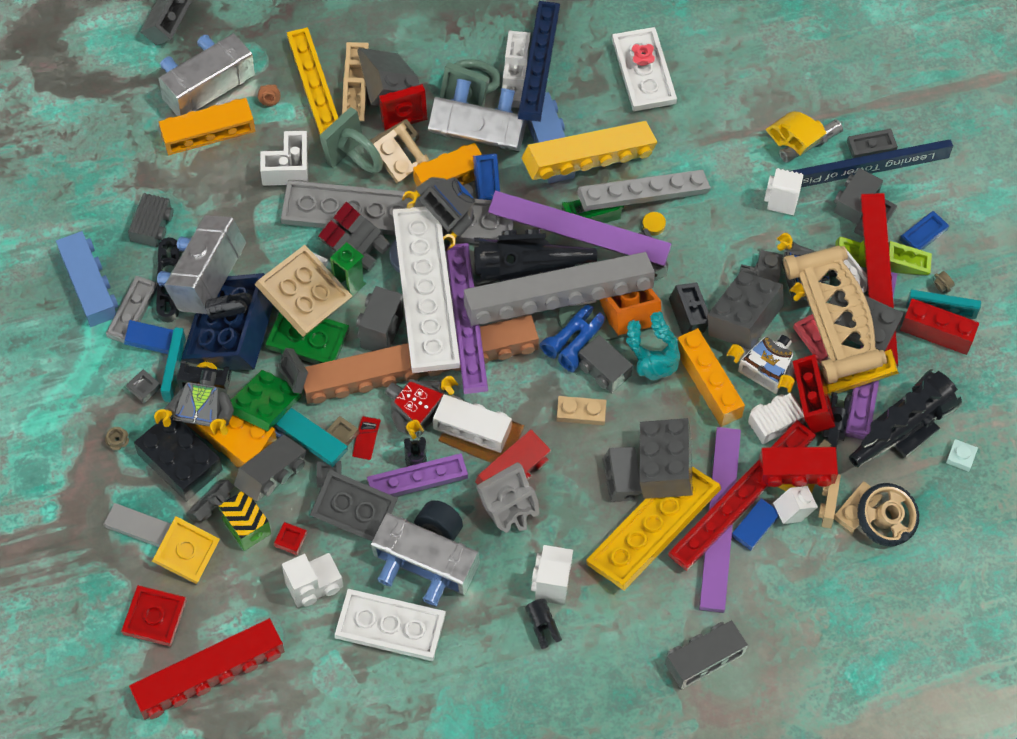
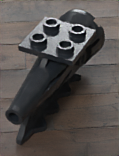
[474,229,597,284]
[849,369,962,468]

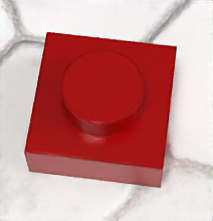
[274,522,307,555]

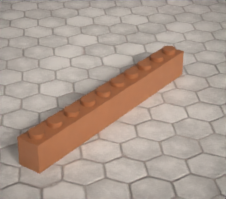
[303,314,539,404]

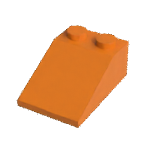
[599,288,661,336]

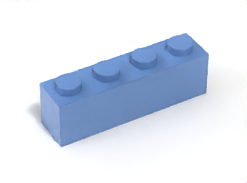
[527,92,575,184]
[56,231,119,327]

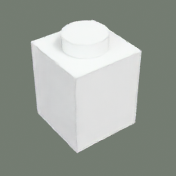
[773,486,818,524]

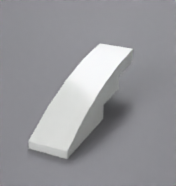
[502,31,531,108]

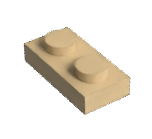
[557,396,606,425]
[818,474,841,529]
[834,481,883,534]

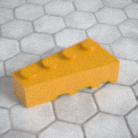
[184,415,277,467]

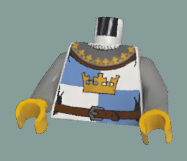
[726,335,796,394]

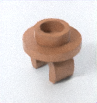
[258,84,281,106]

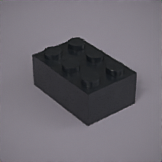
[134,417,223,502]

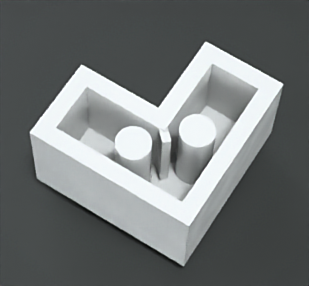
[260,131,308,186]
[531,545,573,605]
[282,553,343,608]

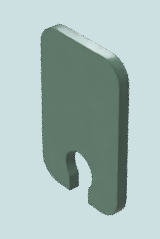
[558,300,628,347]

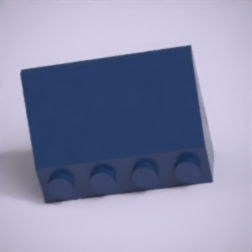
[181,273,273,371]

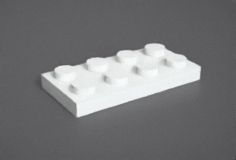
[612,27,677,112]
[335,589,446,661]

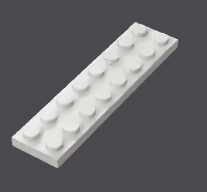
[393,206,460,373]

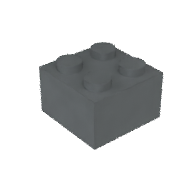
[356,286,404,351]

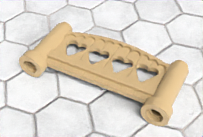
[783,245,887,385]

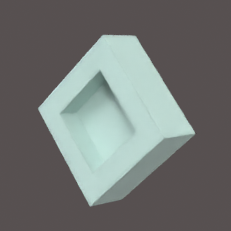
[946,439,978,472]

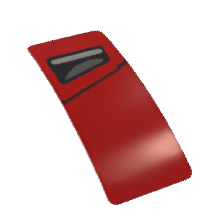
[352,416,381,460]

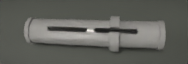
[779,119,843,163]

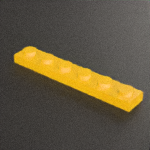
[286,27,338,135]

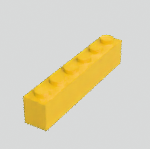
[522,121,658,180]

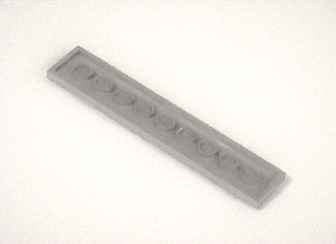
[281,180,514,244]

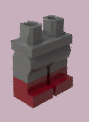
[318,201,391,271]

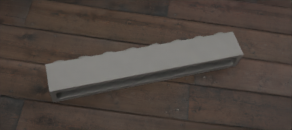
[464,252,655,326]

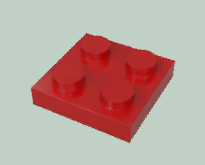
[379,84,428,131]
[121,585,187,647]

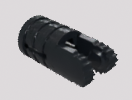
[206,292,252,320]
[404,437,427,467]
[525,599,562,649]

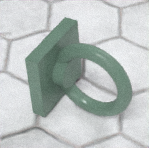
[440,59,501,107]
[319,107,383,173]

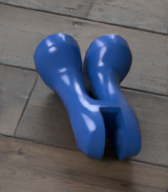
[539,304,606,372]

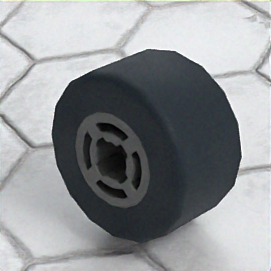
[414,500,463,541]

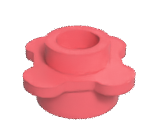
[632,44,655,66]

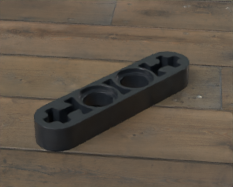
[156,237,181,323]

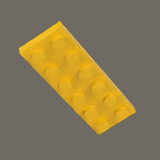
[586,466,721,591]

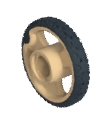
[857,483,919,546]

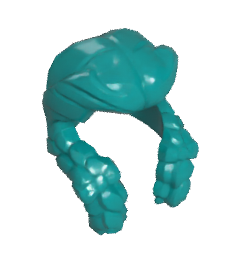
[626,311,680,380]

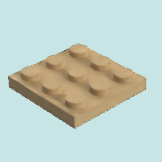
[255,245,352,337]

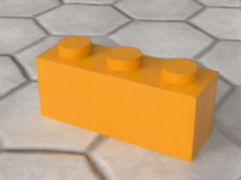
[413,143,482,187]

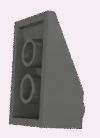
[357,48,420,106]

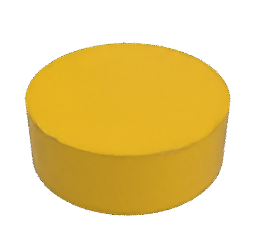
[642,212,666,236]

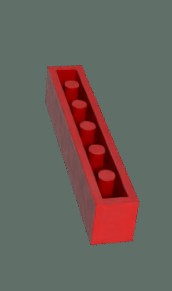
[129,618,285,720]

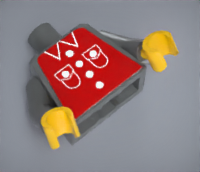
[385,376,459,439]

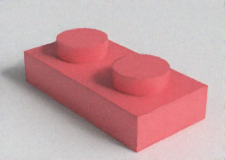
[793,314,829,363]

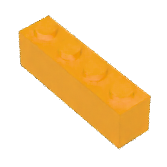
[158,98,256,156]
[677,328,745,427]

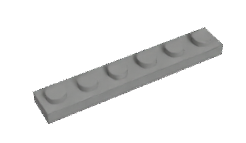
[577,170,711,211]

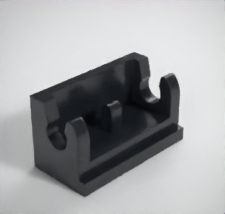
[669,282,709,335]
[176,361,232,393]

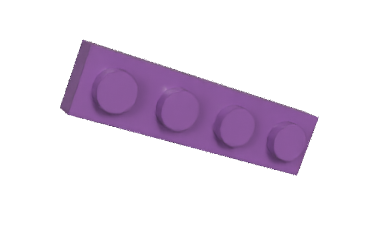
[367,453,468,497]

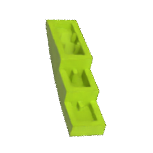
[835,236,932,275]

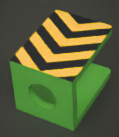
[219,491,271,551]

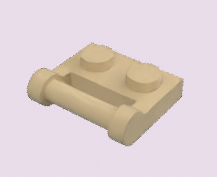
[373,122,430,183]

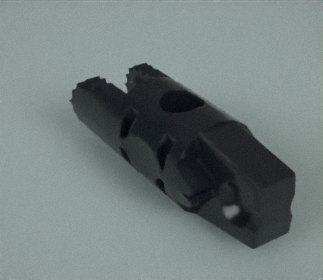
[823,392,853,449]

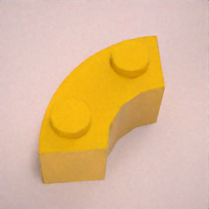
[766,111,827,156]

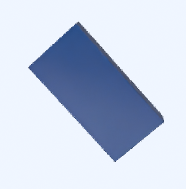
[473,153,500,200]
[899,211,949,250]
[124,320,173,354]
[732,498,779,551]

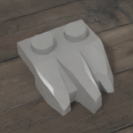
[476,462,539,533]

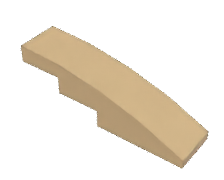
[342,42,369,122]

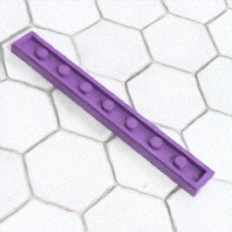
[488,190,672,267]
[445,243,488,394]
[845,272,897,440]
[699,427,741,613]

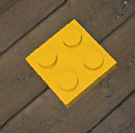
[152,516,220,584]

